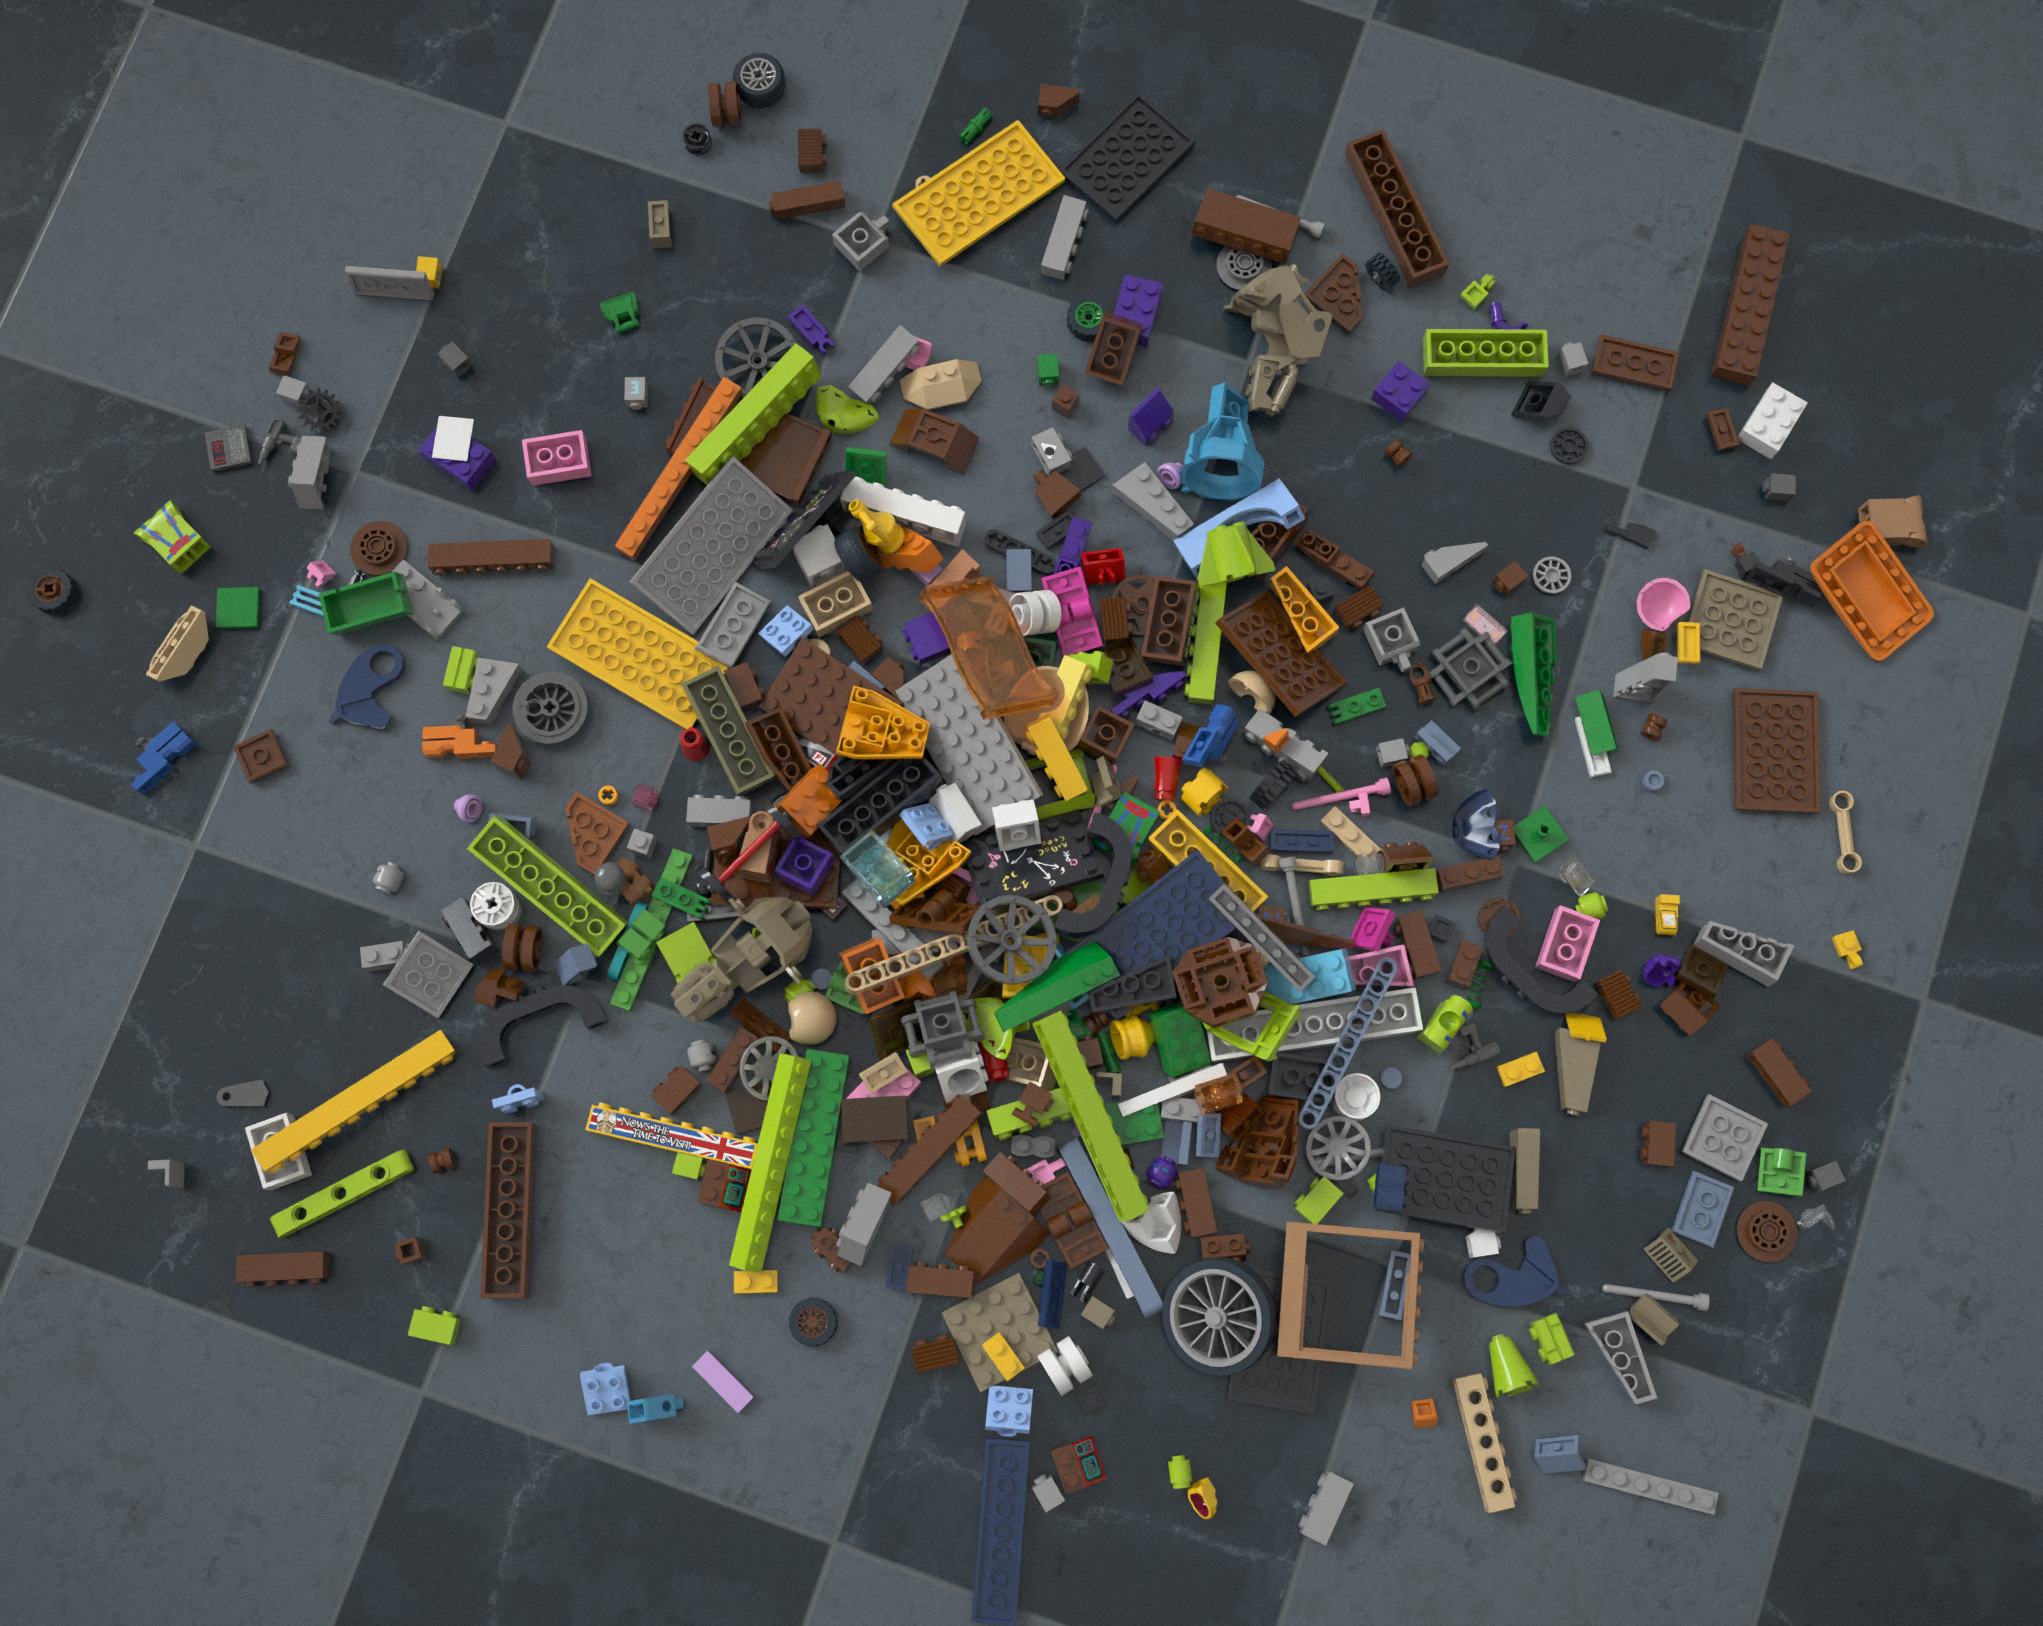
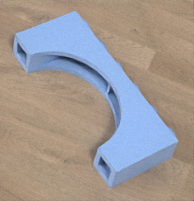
[1174,478,1305,581]

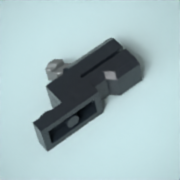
[1746,556,1822,607]

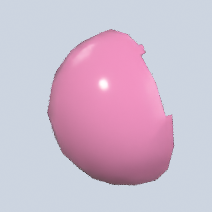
[1636,578,1690,631]

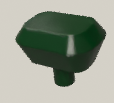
[1033,1269,1045,1286]

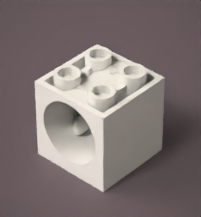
[793,524,848,589]
[933,1041,989,1103]

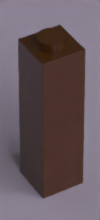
[769,180,846,220]

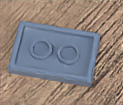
[1671,1171,1734,1248]

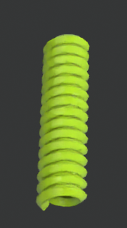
[1317,766,1344,793]

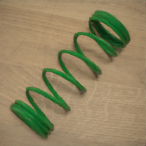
[1202,825,1243,865]
[1467,960,1493,1009]

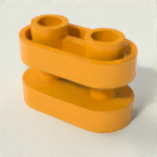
[954,1121,987,1167]

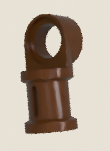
[1408,663,1437,704]

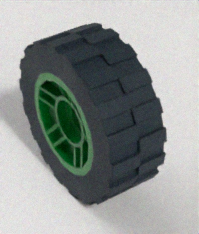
[1067,294,1111,342]

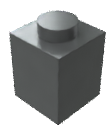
[437,341,472,378]
[1762,473,1796,501]
[1807,1161,1846,1192]

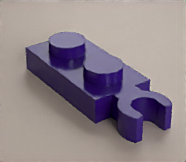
[788,305,835,355]

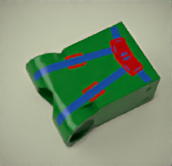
[1091,791,1160,868]

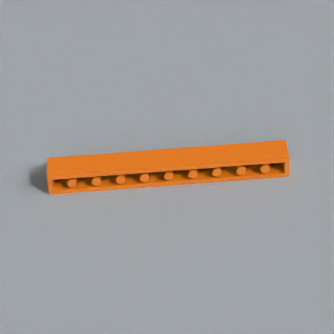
[615,377,743,561]

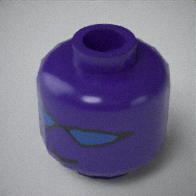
[1146,1156,1178,1190]

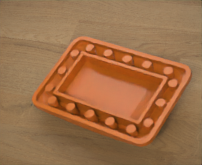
[1810,521,1934,661]

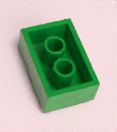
[1148,1001,1211,1077]
[1103,1100,1164,1147]

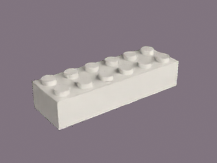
[840,477,966,547]

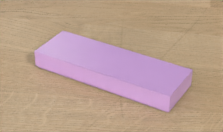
[692,1351,754,1413]

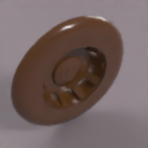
[350,521,407,575]
[1737,1201,1797,1262]

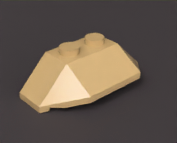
[900,359,982,411]
[146,606,209,682]

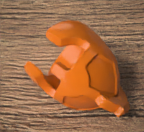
[899,971,938,1002]

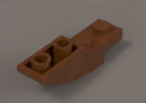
[1295,528,1374,589]

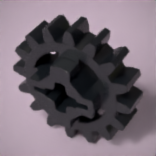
[296,388,342,432]

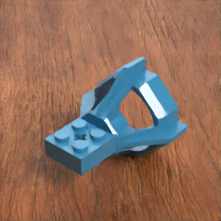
[1181,382,1264,502]

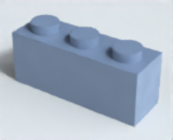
[1379,1250,1411,1321]

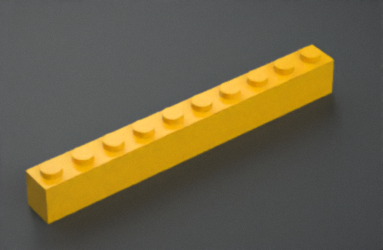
[251,1030,456,1174]

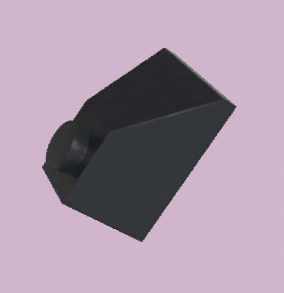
[1511,381,1571,419]

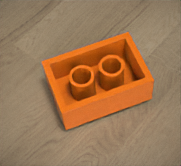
[776,764,843,839]
[838,937,905,1014]

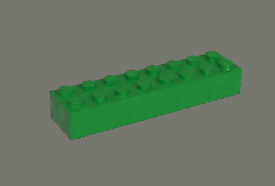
[778,1049,851,1228]

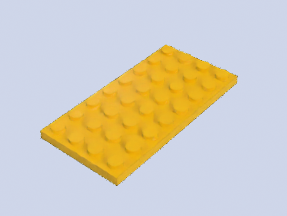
[893,120,1065,266]
[547,578,729,730]

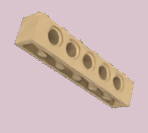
[1452,1373,1517,1513]

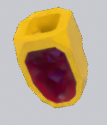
[1187,1478,1217,1519]

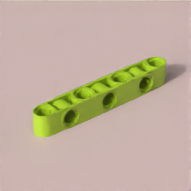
[270,1149,414,1238]

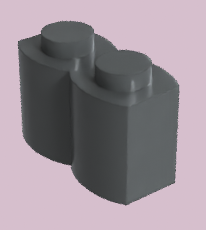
[1011,1135,1055,1159]

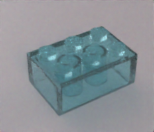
[839,830,916,908]

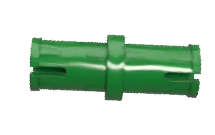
[959,107,993,145]
[1095,1031,1121,1073]

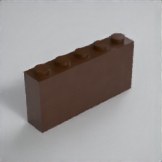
[1191,188,1301,264]

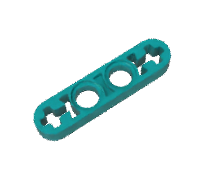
[607,901,648,981]

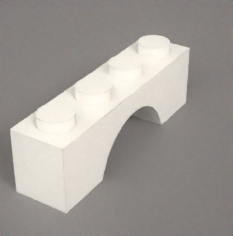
[1465,1229,1501,1258]

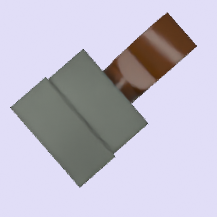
[1730,542,1761,580]

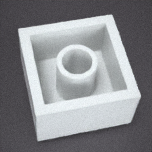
[992,799,1041,851]

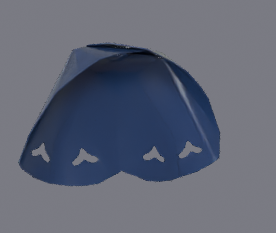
[1452,789,1500,859]

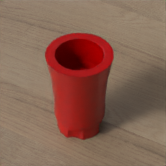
[680,727,710,761]
[1154,757,1183,802]
[977,1040,1010,1083]

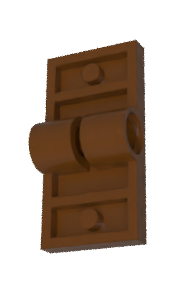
[889,890,981,934]
[1040,1172,1109,1269]

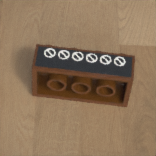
[1141,576,1200,667]

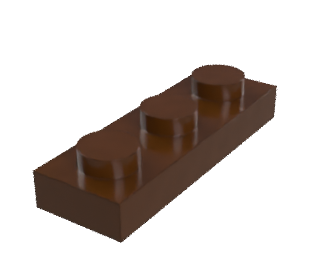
[730,998,791,1052]

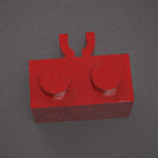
[1081,548,1126,585]

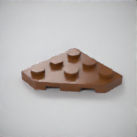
[565,791,630,875]

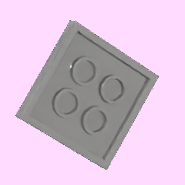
[383,931,473,1018]
[1681,1094,1768,1182]

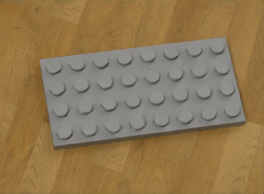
[630,456,793,635]
[895,649,1043,836]

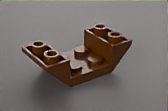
[890,408,979,474]

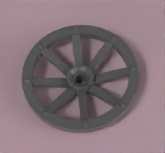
[715,318,796,398]
[967,895,1057,985]

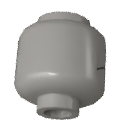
[373,862,404,894]
[687,1039,717,1072]

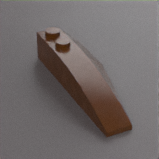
[745,707,833,814]

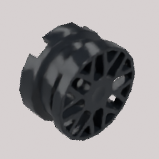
[683,123,712,156]

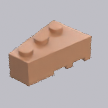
[920,549,981,612]

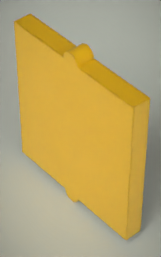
[1565,1012,1606,1042]

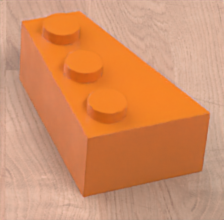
[876,525,944,573]

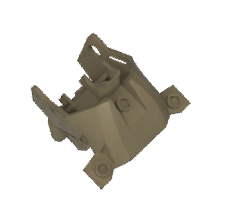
[1223,264,1332,417]
[670,897,813,1024]

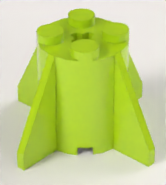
[1198,521,1275,587]

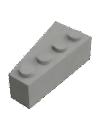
[1112,462,1194,541]
[1613,653,1678,703]
[1243,709,1328,782]

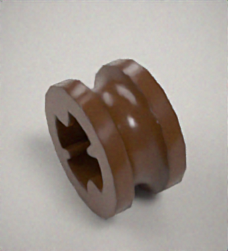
[1030,1249,1049,1269]

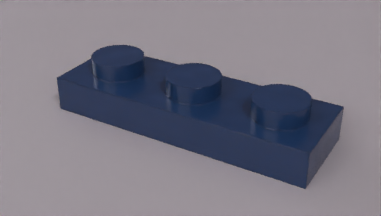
[1270,829,1334,853]
[1038,1260,1067,1329]

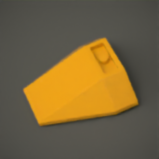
[836,685,930,759]
[870,819,972,906]

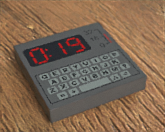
[205,424,253,472]

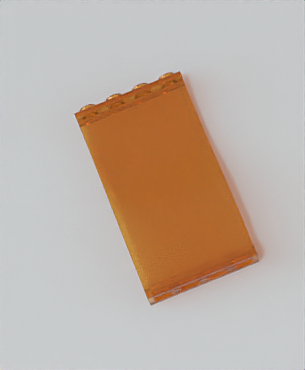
[918,576,1060,720]

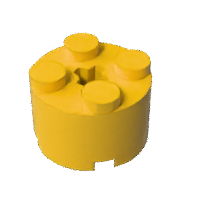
[1181,767,1229,817]

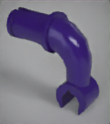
[1489,302,1529,330]

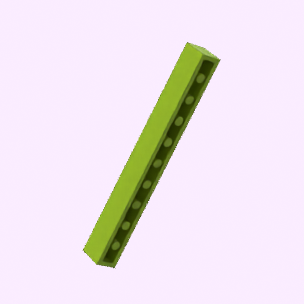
[1032,1011,1149,1222]
[729,1053,811,1273]

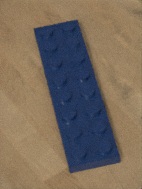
[971,1438,1030,1626]

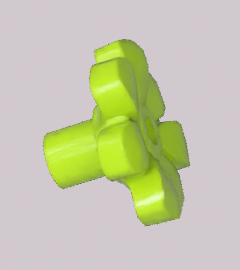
[940,1206,967,1228]

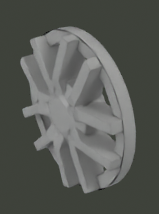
[1533,557,1571,594]

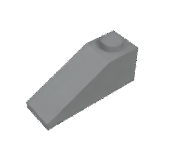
[1421,542,1488,584]

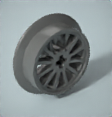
[513,671,587,744]

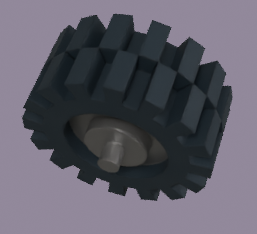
[1365,252,1401,291]

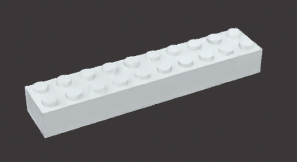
[1204,988,1423,1064]

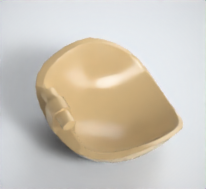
[1004,666,1089,756]

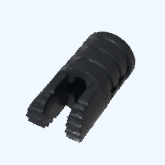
[1069,1260,1106,1304]

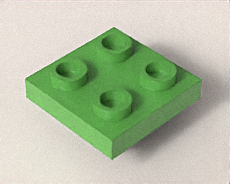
[825,961,864,1015]
[1757,1148,1807,1197]

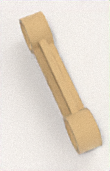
[1829,791,1862,875]
[1259,854,1344,876]

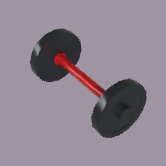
[694,798,804,907]

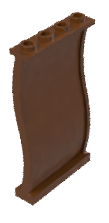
[665,378,832,506]

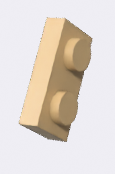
[859,1052,908,1094]

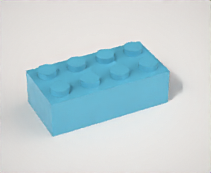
[1263,948,1356,1004]

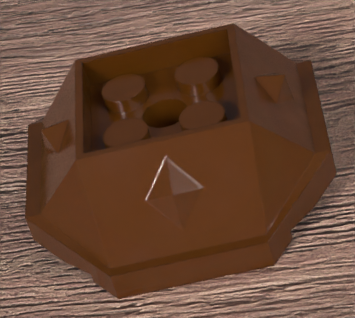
[1172,937,1269,1028]

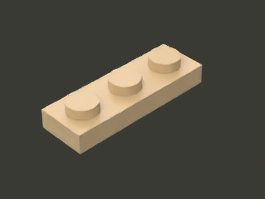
[1320,806,1380,865]

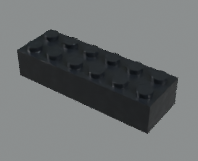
[817,756,944,863]

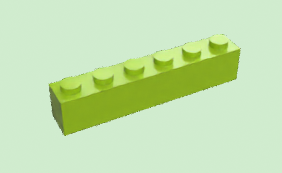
[1184,582,1227,705]
[1308,868,1439,911]

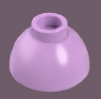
[1157,463,1183,489]
[454,794,482,823]

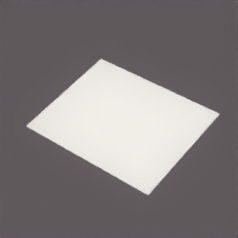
[432,416,474,461]

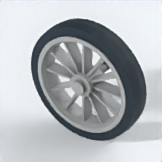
[1162,1257,1277,1376]

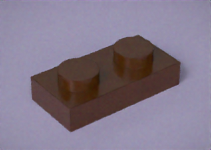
[1706,408,1739,452]

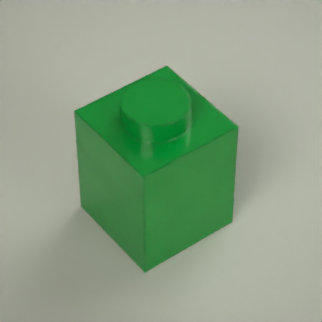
[1038,354,1059,387]

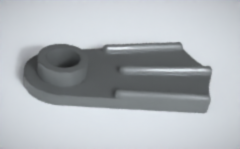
[217,1080,269,1107]

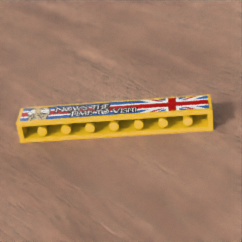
[585,1103,758,1170]

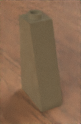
[1555,1028,1601,1117]
[1510,1128,1540,1214]

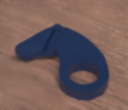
[329,644,405,729]
[1463,1236,1568,1307]

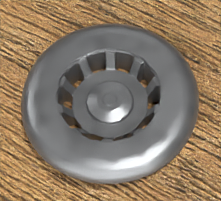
[1217,246,1272,290]

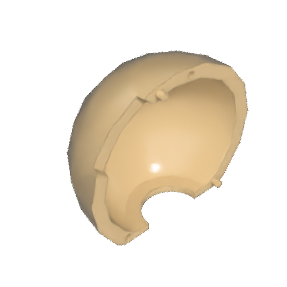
[1228,671,1276,714]
[788,992,837,1046]

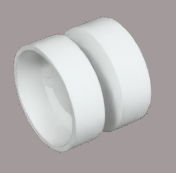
[1008,590,1061,636]
[1332,1073,1380,1122]
[1037,1336,1093,1396]

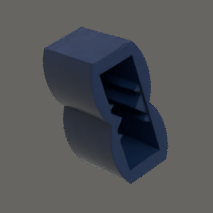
[1373,1164,1409,1213]

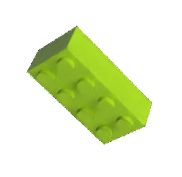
[987,1088,1073,1141]

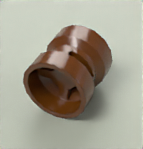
[1384,439,1413,467]
[1640,713,1668,742]
[1082,1013,1110,1036]
[428,1147,456,1174]

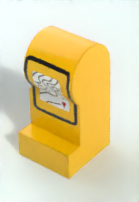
[1655,894,1680,936]

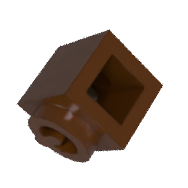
[1133,850,1170,884]

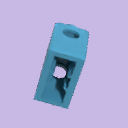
[627,1394,684,1424]

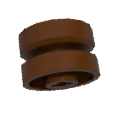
[708,81,741,127]
[1392,754,1438,807]
[502,923,543,972]

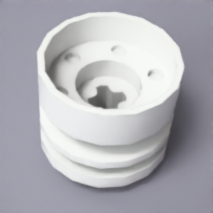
[470,882,522,932]

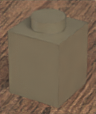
[1081,1296,1115,1329]

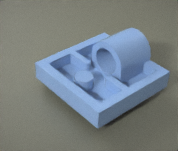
[758,605,814,657]
[899,803,954,851]
[492,1084,544,1114]
[580,1363,631,1415]
[985,1385,1033,1437]

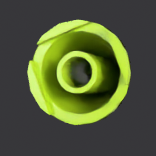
[1489,1334,1538,1399]

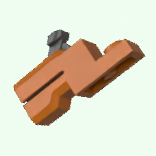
[422,715,497,759]

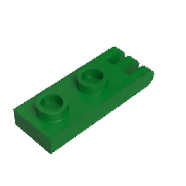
[1327,688,1386,725]
[651,877,711,920]

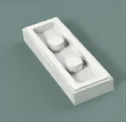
[1574,716,1612,778]

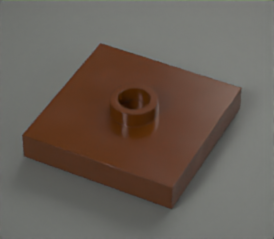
[233,729,289,784]

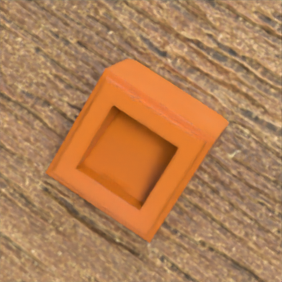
[1263,728,1290,753]
[1411,1399,1438,1428]

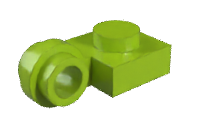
[1460,274,1496,310]

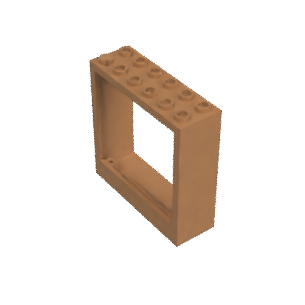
[1277,1222,1424,1369]

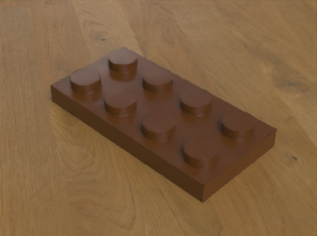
[1591,334,1679,392]

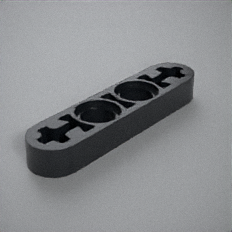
[985,529,1057,576]

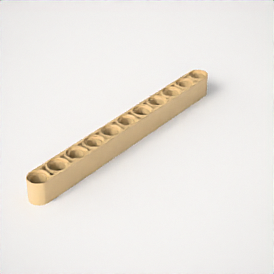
[845,895,1063,995]

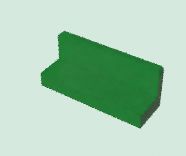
[1576,690,1619,756]

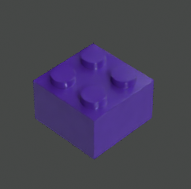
[1371,361,1430,422]
[774,838,835,897]

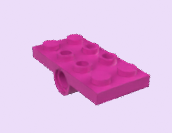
[1041,566,1104,656]

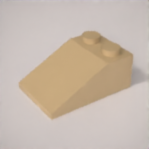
[1007,1037,1056,1092]

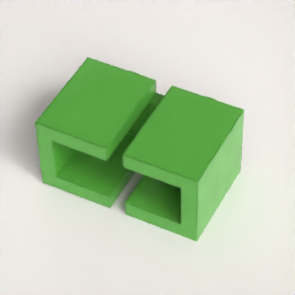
[616,910,665,959]

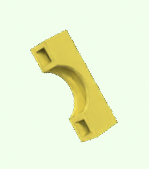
[1038,655,1093,740]

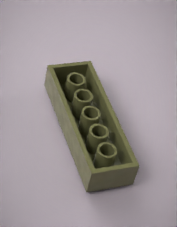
[681,666,775,796]

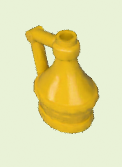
[849,499,905,554]
[1110,1004,1160,1060]

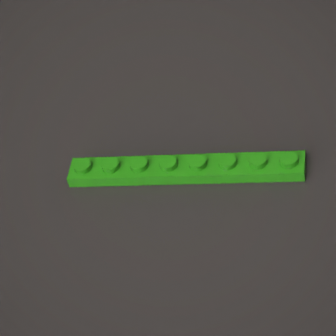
[610,848,693,1012]

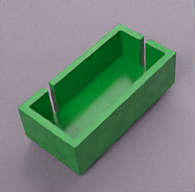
[318,572,414,636]

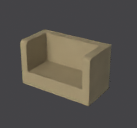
[648,200,673,248]

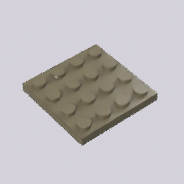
[1688,569,1783,671]
[942,1273,1058,1392]

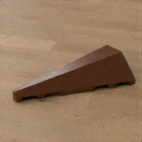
[1246,913,1354,949]

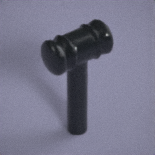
[695,850,713,899]

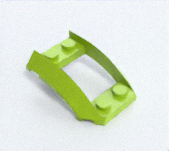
[1025,749,1095,820]
[1202,982,1301,1061]

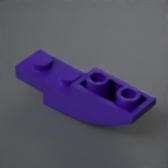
[1054,517,1093,574]
[1111,672,1186,719]

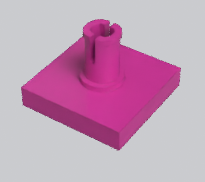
[1350,907,1395,951]

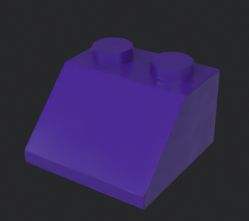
[1128,387,1174,445]

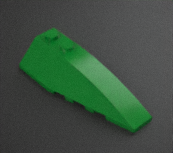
[1511,612,1557,737]
[994,941,1120,1032]

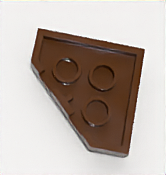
[1305,253,1362,334]

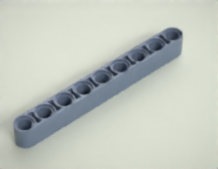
[1298,958,1397,1130]
[1057,1137,1163,1320]

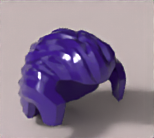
[1644,954,1681,987]

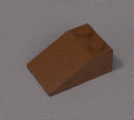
[1379,842,1433,873]

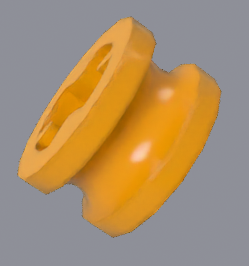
[598,785,619,806]
[1158,800,1176,820]

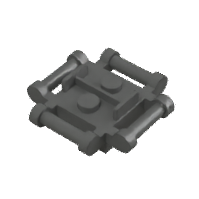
[1429,628,1512,710]
[901,990,985,1067]

